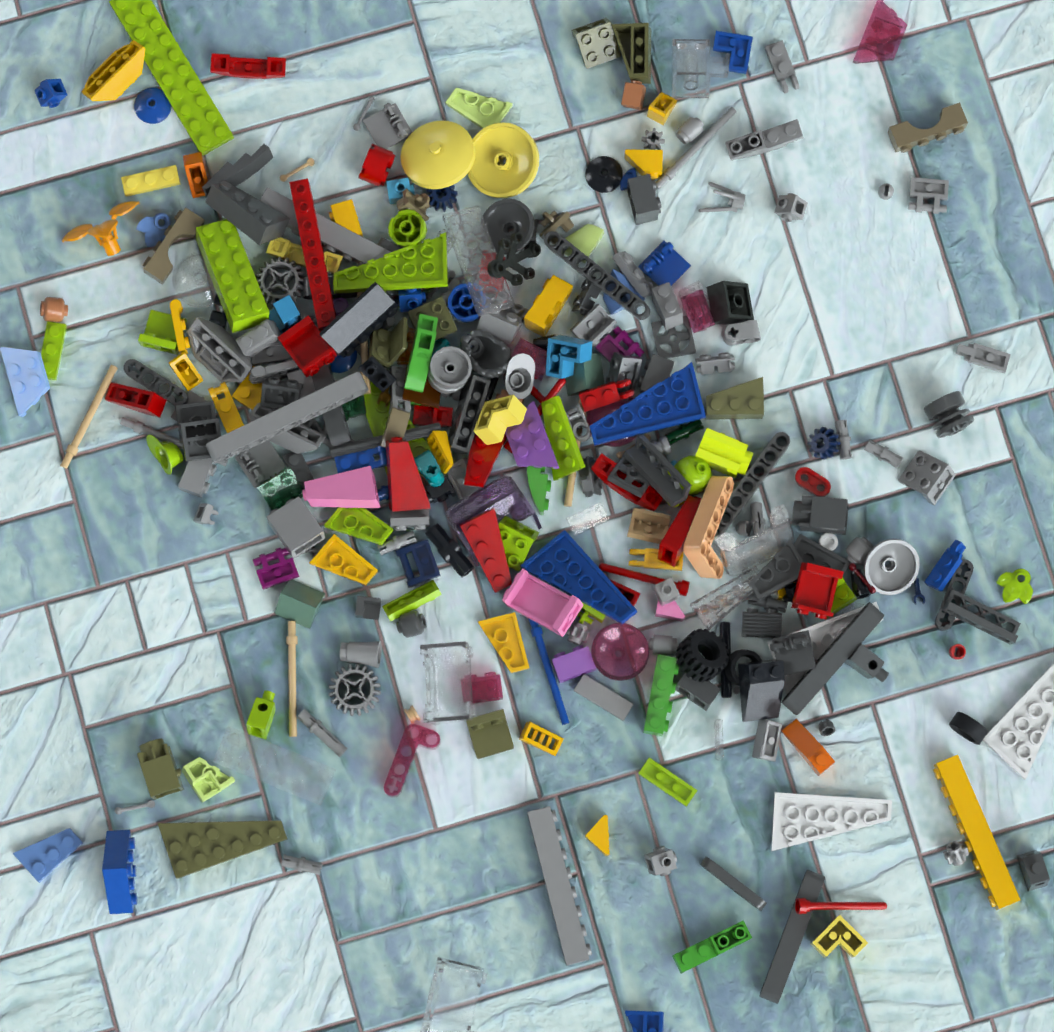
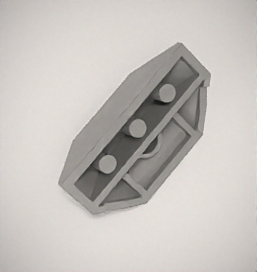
[187,317,253,383]
[249,403,326,454]

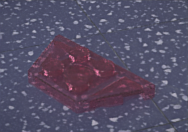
[853,0,907,64]

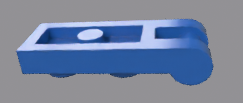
[334,446,387,473]

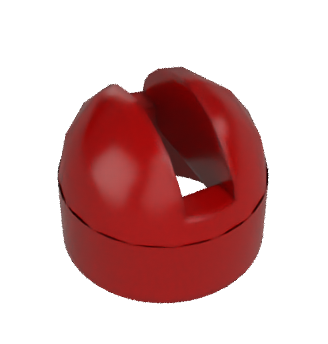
[949,644,966,660]

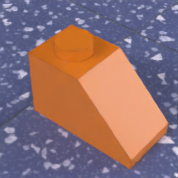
[183,152,208,198]

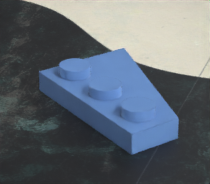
[13,828,83,883]

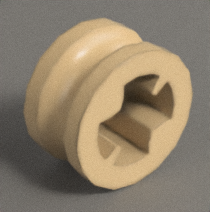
[404,705,421,725]

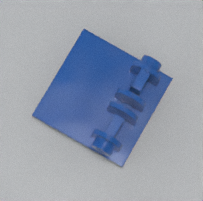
[638,241,691,286]

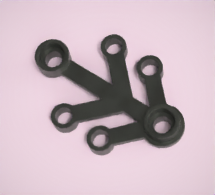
[487,232,541,286]

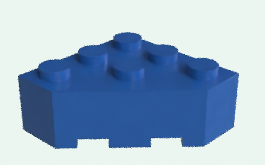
[102,830,137,914]

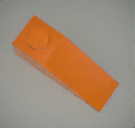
[781,719,835,776]

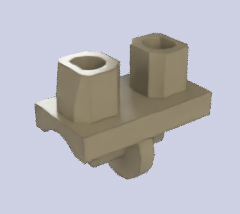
[397,189,430,222]
[539,211,574,244]

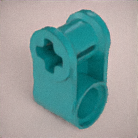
[414,449,444,487]

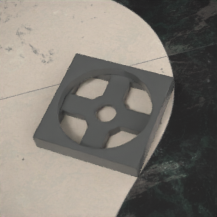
[651,316,696,359]
[607,456,650,498]

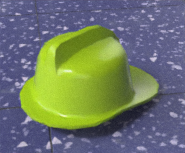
[146,434,184,475]

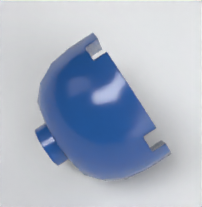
[448,283,486,322]

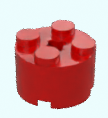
[358,143,396,187]

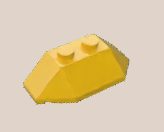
[82,40,145,101]

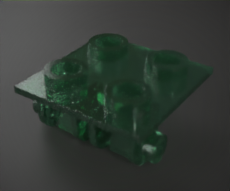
[257,467,303,510]

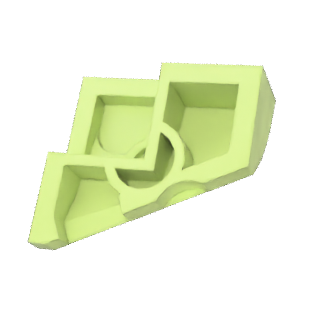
[564,224,604,263]
[182,757,235,803]

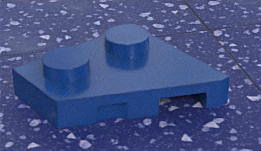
[625,1010,664,1032]

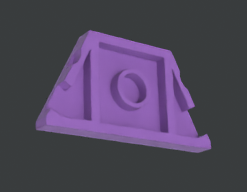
[505,401,559,469]

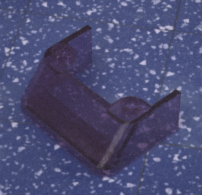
[446,475,542,567]

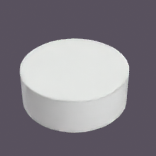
[818,533,838,552]

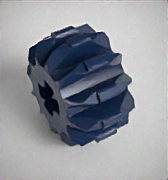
[426,185,458,212]
[807,427,841,460]

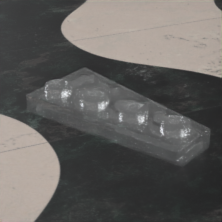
[690,566,760,631]

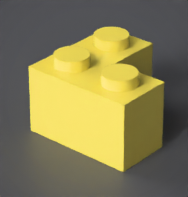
[473,395,527,445]
[811,915,868,958]

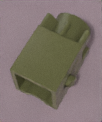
[137,738,184,800]

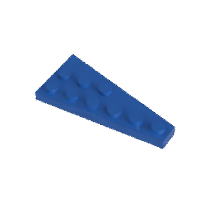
[590,362,706,446]
[520,530,637,624]

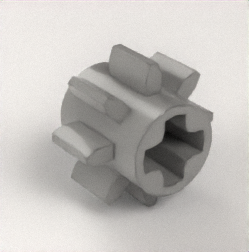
[641,128,665,150]
[565,622,590,646]
[943,841,969,866]

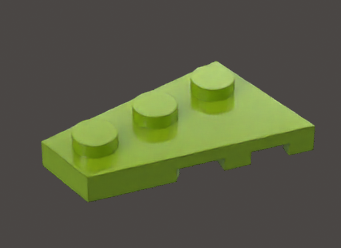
[324,507,393,546]

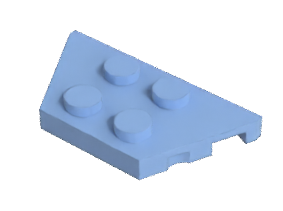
[0,347,50,417]

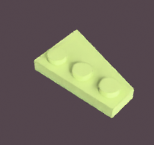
[445,88,513,129]

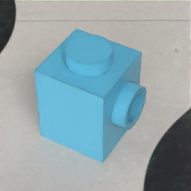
[386,178,415,204]

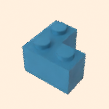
[269,295,302,334]
[545,335,593,379]

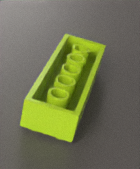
[196,219,269,333]

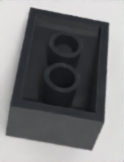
[738,659,785,722]

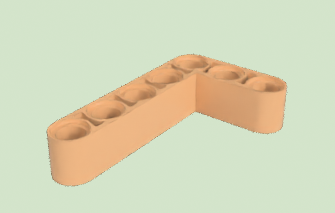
[683,476,734,579]

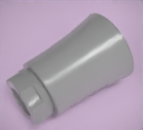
[339,641,382,668]

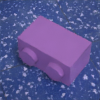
[552,645,596,683]

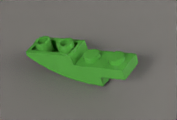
[404,314,438,393]
[527,466,551,515]
[672,920,752,973]

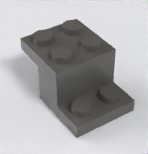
[175,401,221,462]

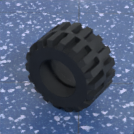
[675,629,729,682]

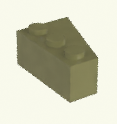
[611,23,651,84]

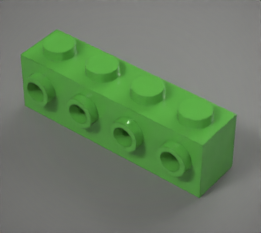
[643,654,680,736]

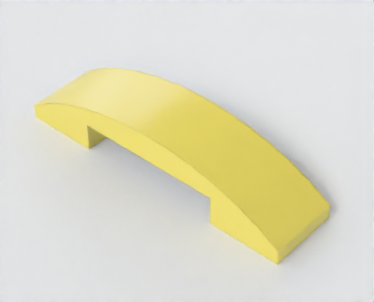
[266,237,343,274]

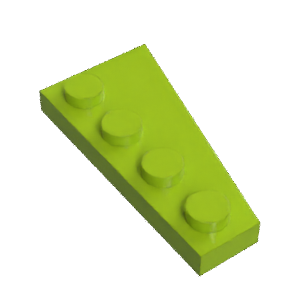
[541,396,585,481]

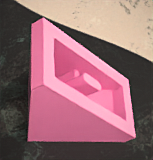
[655,600,686,622]

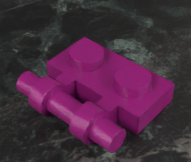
[595,326,645,363]
[253,547,299,590]

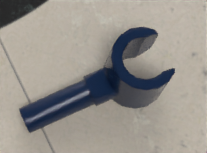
[913,578,925,605]

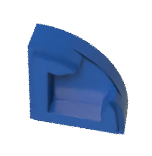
[620,168,637,191]

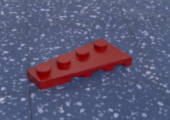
[464,434,507,487]
[460,508,512,593]

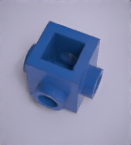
[34,79,67,108]
[398,288,426,312]

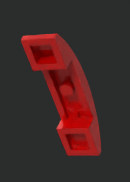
[210,53,286,79]
[591,453,663,512]

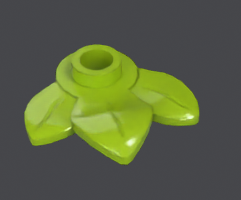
[996,568,1033,604]

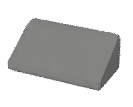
[752,719,782,762]

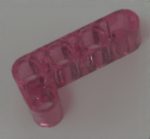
[384,724,441,798]

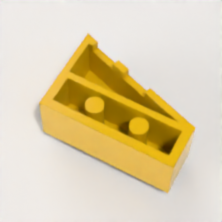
[523,275,573,337]

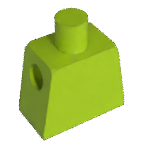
[246,690,276,740]

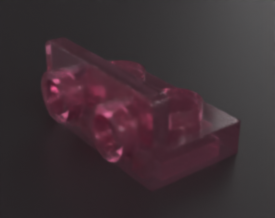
[681,289,715,333]

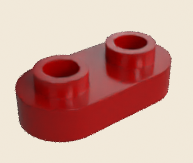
[795,467,831,497]

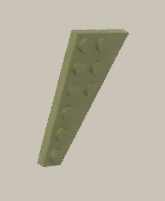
[158,820,288,879]

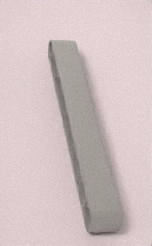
[206,372,369,464]

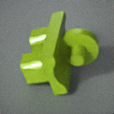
[577,602,605,625]

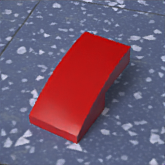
[412,405,453,427]

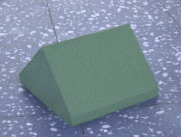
[565,353,604,396]
[275,580,325,629]

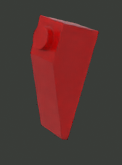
[104,382,167,418]

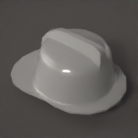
[504,353,535,399]

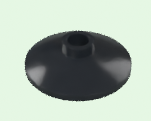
[585,156,623,193]

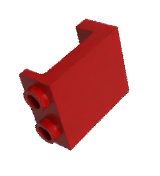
[277,315,337,378]
[791,562,844,620]

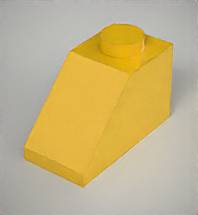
[624,149,663,179]
[328,199,363,237]

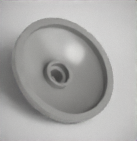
[864,538,920,595]

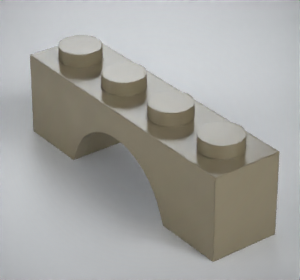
[888,102,968,153]
[143,207,205,285]

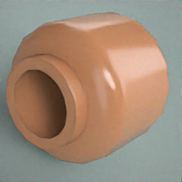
[40,297,68,322]

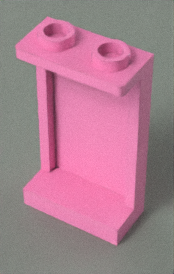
[502,569,583,637]

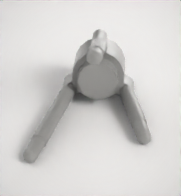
[699,182,746,212]

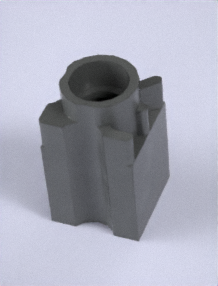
[792,496,849,535]

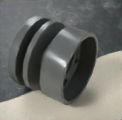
[924,391,974,438]

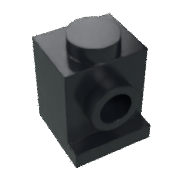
[426,475,456,504]

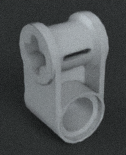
[723,320,761,346]
[565,403,591,442]

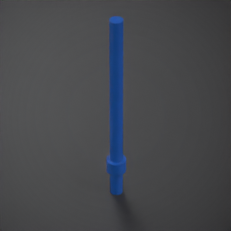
[528,618,570,725]

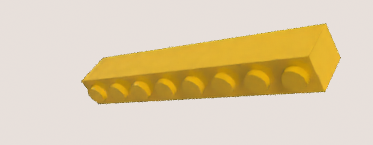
[933,755,1021,910]

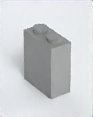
[267,497,326,559]

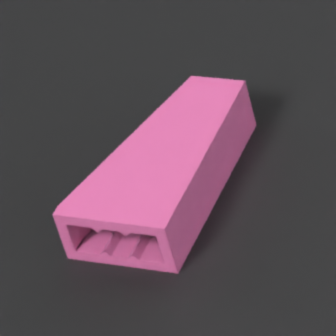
[302,466,380,508]

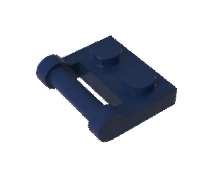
[395,539,441,588]

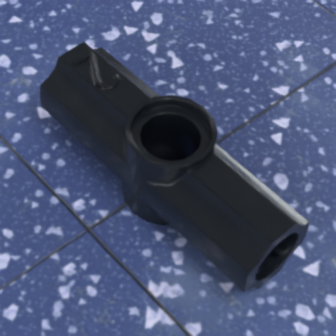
[425,523,474,578]

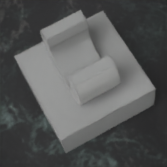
[193,503,218,525]

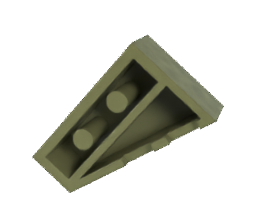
[705,377,764,420]

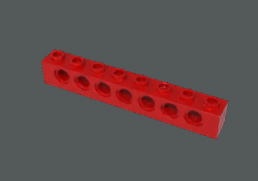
[289,178,336,332]

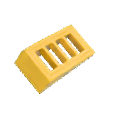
[427,431,454,474]
[519,721,564,756]

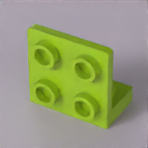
[138,310,187,355]
[499,515,540,571]

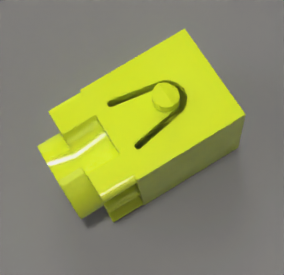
[695,428,754,478]

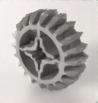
[255,257,305,307]
[329,664,381,716]

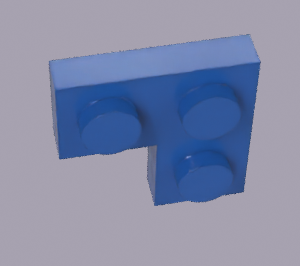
[713,31,753,74]

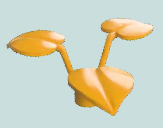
[62,201,140,256]

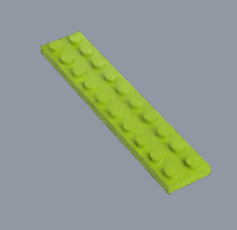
[109,0,234,156]

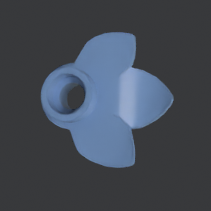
[136,213,171,247]

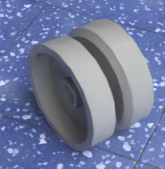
[427,346,472,394]

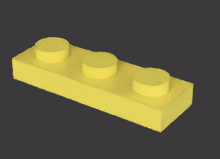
[121,165,181,197]

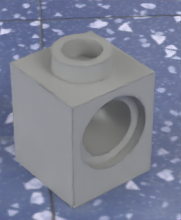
[654,577,680,606]

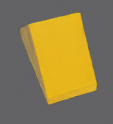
[647,92,678,126]
[169,352,204,391]
[585,815,610,856]

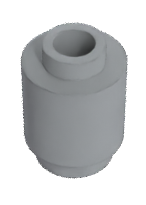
[676,117,704,145]
[649,635,677,655]

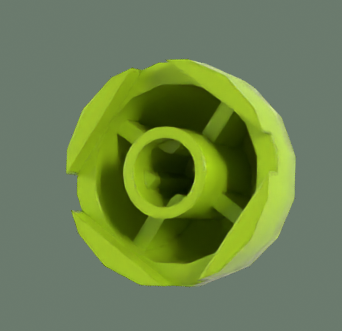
[388,209,427,248]
[674,455,712,495]

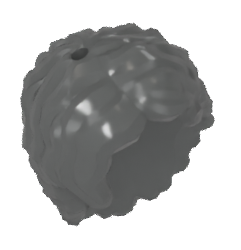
[460,330,512,378]

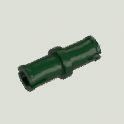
[665,420,704,446]

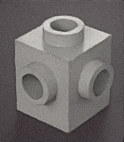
[774,193,808,222]
[644,846,677,876]

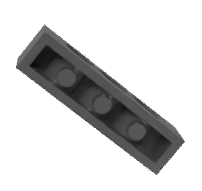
[448,375,491,454]

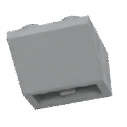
[476,295,528,345]

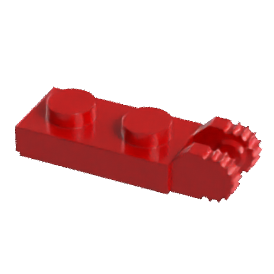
[579,379,635,412]

